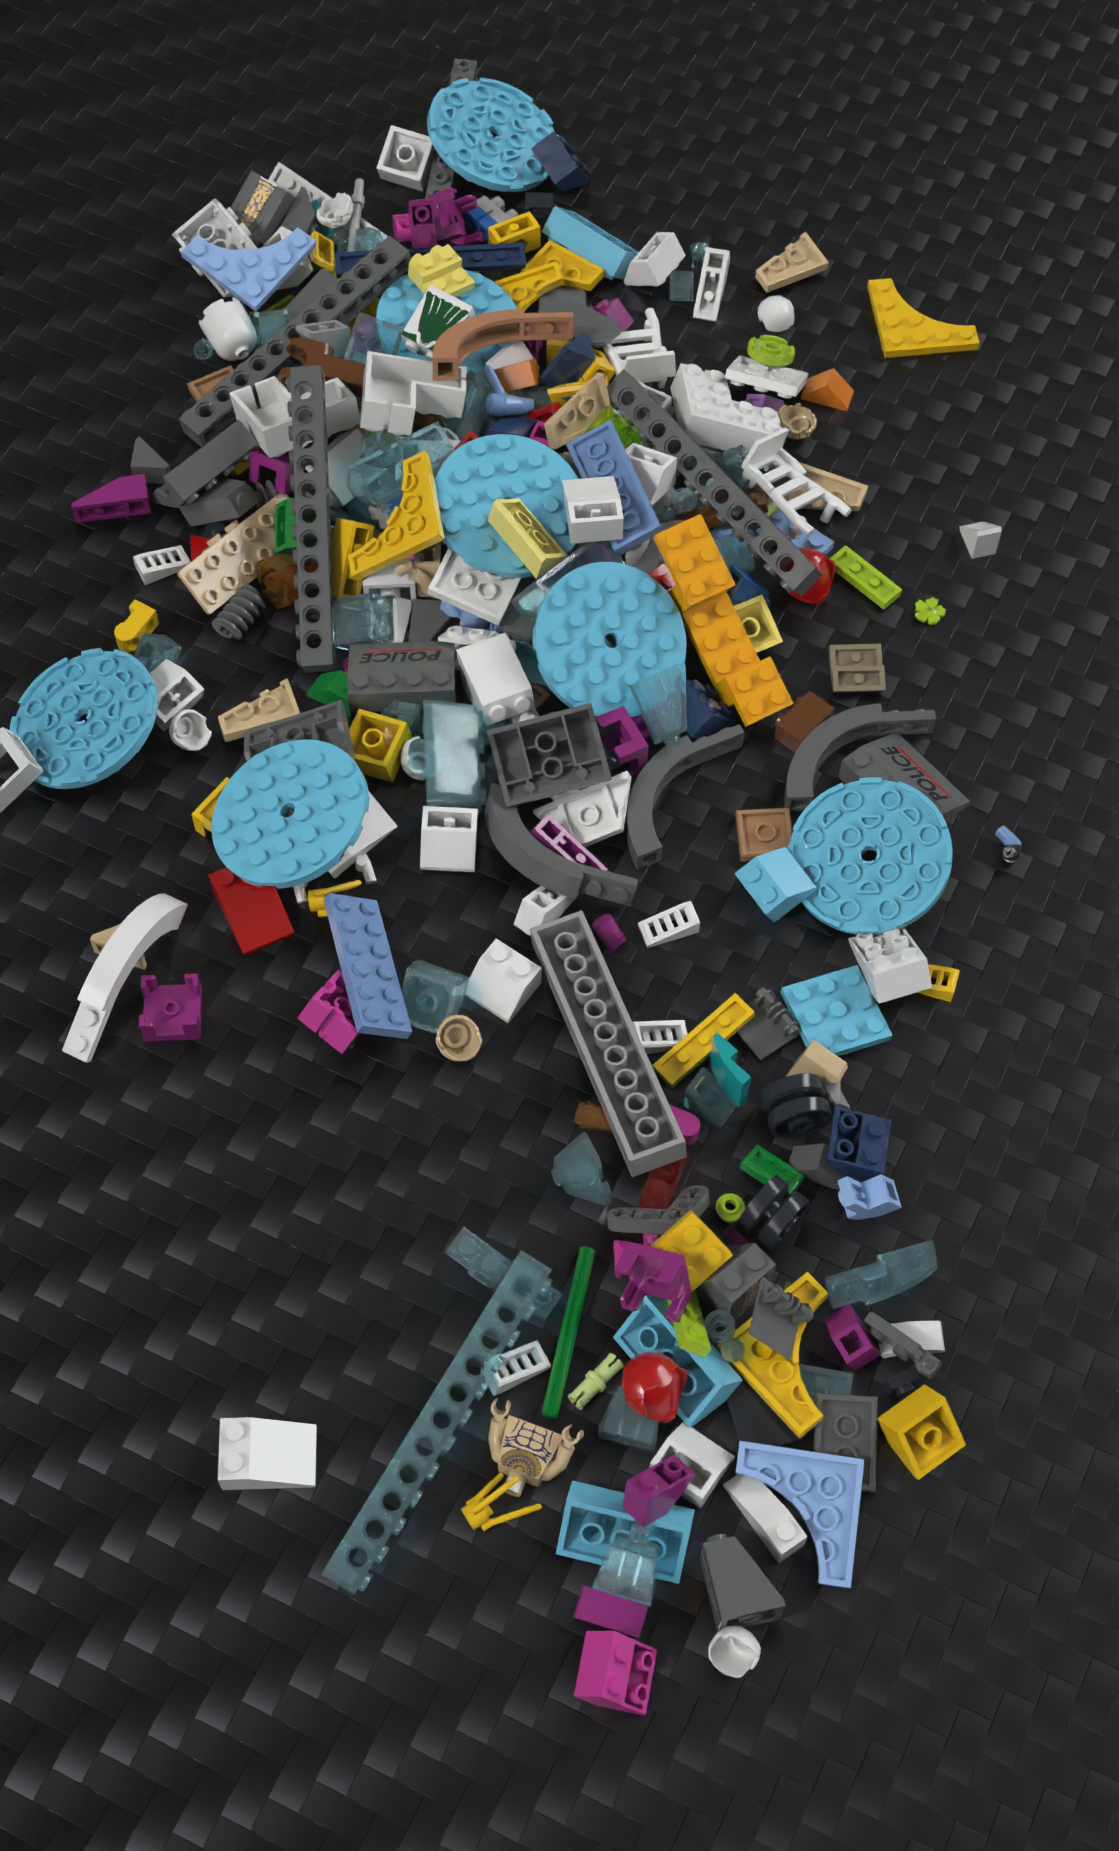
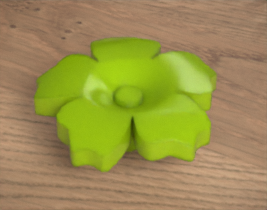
[915,597,946,625]

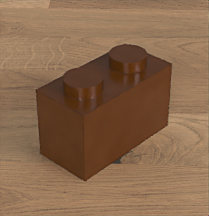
[774,691,834,752]

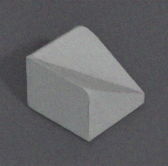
[823,1080,850,1117]

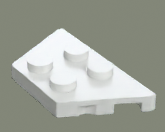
[533,771,631,847]

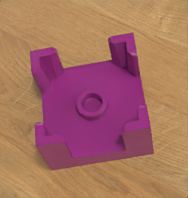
[428,187,484,246]
[249,449,306,494]
[595,706,648,781]
[139,974,202,1041]
[614,1242,692,1323]

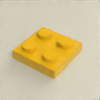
[650,1210,733,1292]

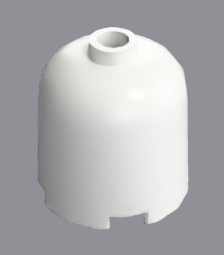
[199,298,258,361]

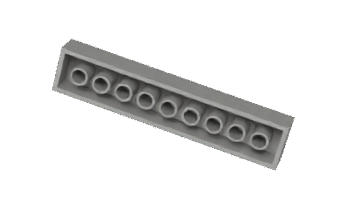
[530,910,687,1177]

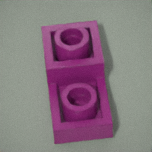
[573,1585,648,1638]

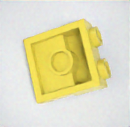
[408,244,475,298]

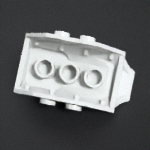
[172,198,258,299]

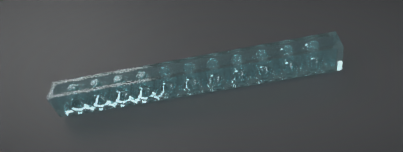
[321,1251,552,1595]

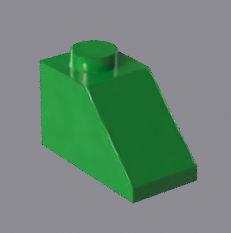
[307,670,355,718]

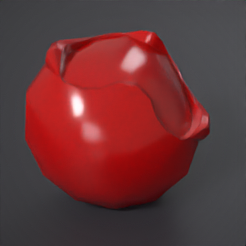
[780,548,836,606]
[622,1352,687,1423]

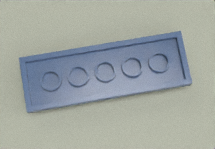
[566,419,663,556]
[324,893,412,1039]

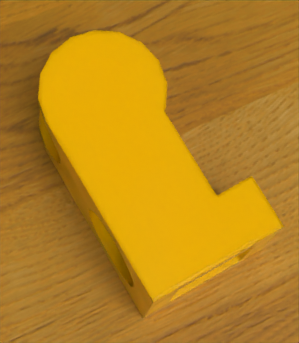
[114,600,159,653]

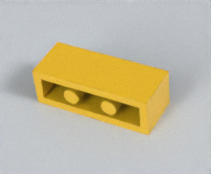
[331,518,374,602]

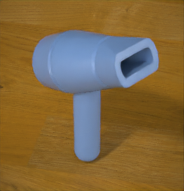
[483,365,534,416]

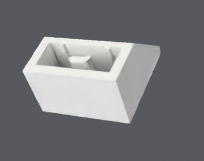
[624,232,685,286]
[626,443,677,505]
[150,659,204,731]
[420,806,478,872]
[650,1422,735,1509]

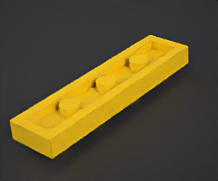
[652,993,755,1088]

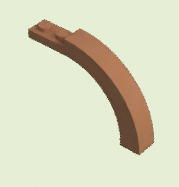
[433,309,574,381]

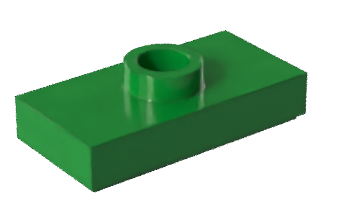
[740,1144,805,1198]

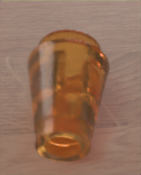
[573,1100,612,1132]

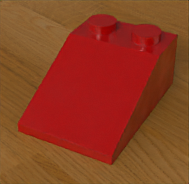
[209,867,295,956]

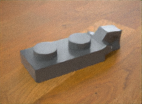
[864,1312,942,1379]

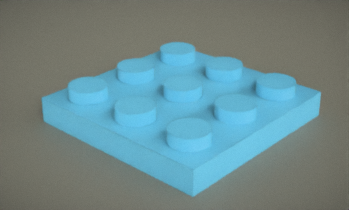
[780,965,892,1056]

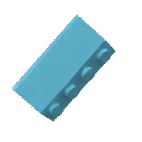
[542,206,639,280]
[613,1295,742,1427]
[556,1481,695,1584]

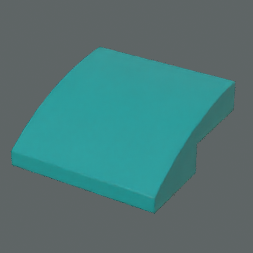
[709,1032,751,1108]

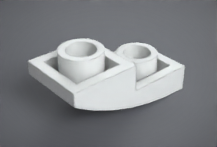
[879,1321,945,1358]

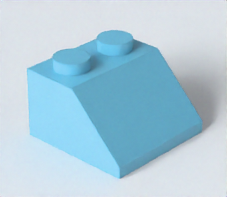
[735,847,818,923]

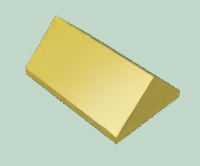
[488,498,568,579]
[696,595,783,654]

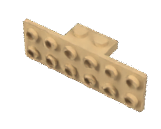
[177,493,289,614]

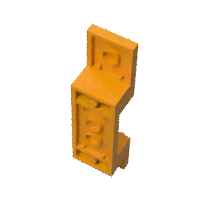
[653,514,793,727]

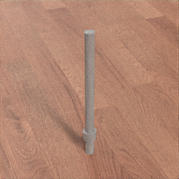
[348,179,365,252]

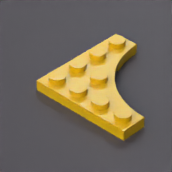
[494,261,564,312]
[867,278,980,358]
[348,451,445,581]
[717,1272,828,1439]

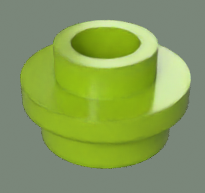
[715,1194,745,1223]

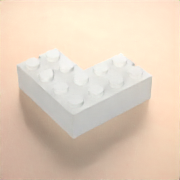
[360,351,466,436]
[670,363,782,456]
[229,376,361,458]

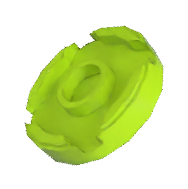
[747,335,795,367]

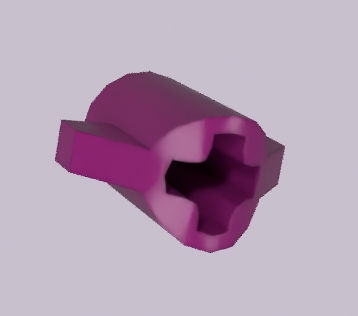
[592,914,626,953]

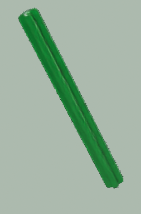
[542,1246,595,1419]

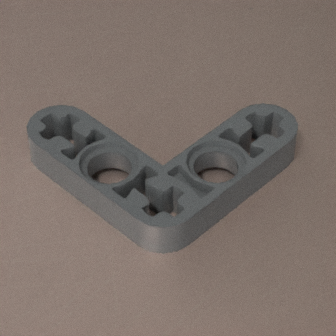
[606,1185,710,1235]

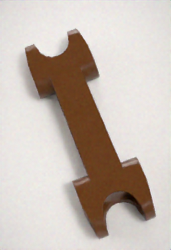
[278,338,445,426]

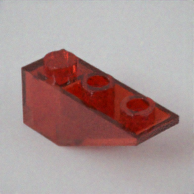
[637,1150,691,1209]

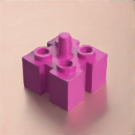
[298,970,360,1054]

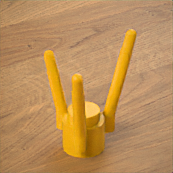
[308,880,361,917]
[461,1473,542,1531]

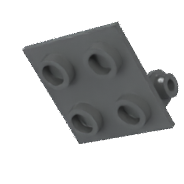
[737,988,800,1061]
[748,1277,814,1360]

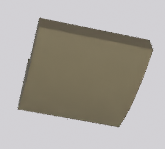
[828,644,886,693]

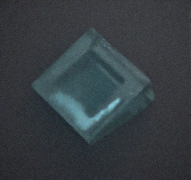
[669,271,694,301]

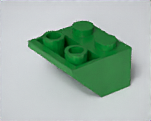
[274,497,318,557]

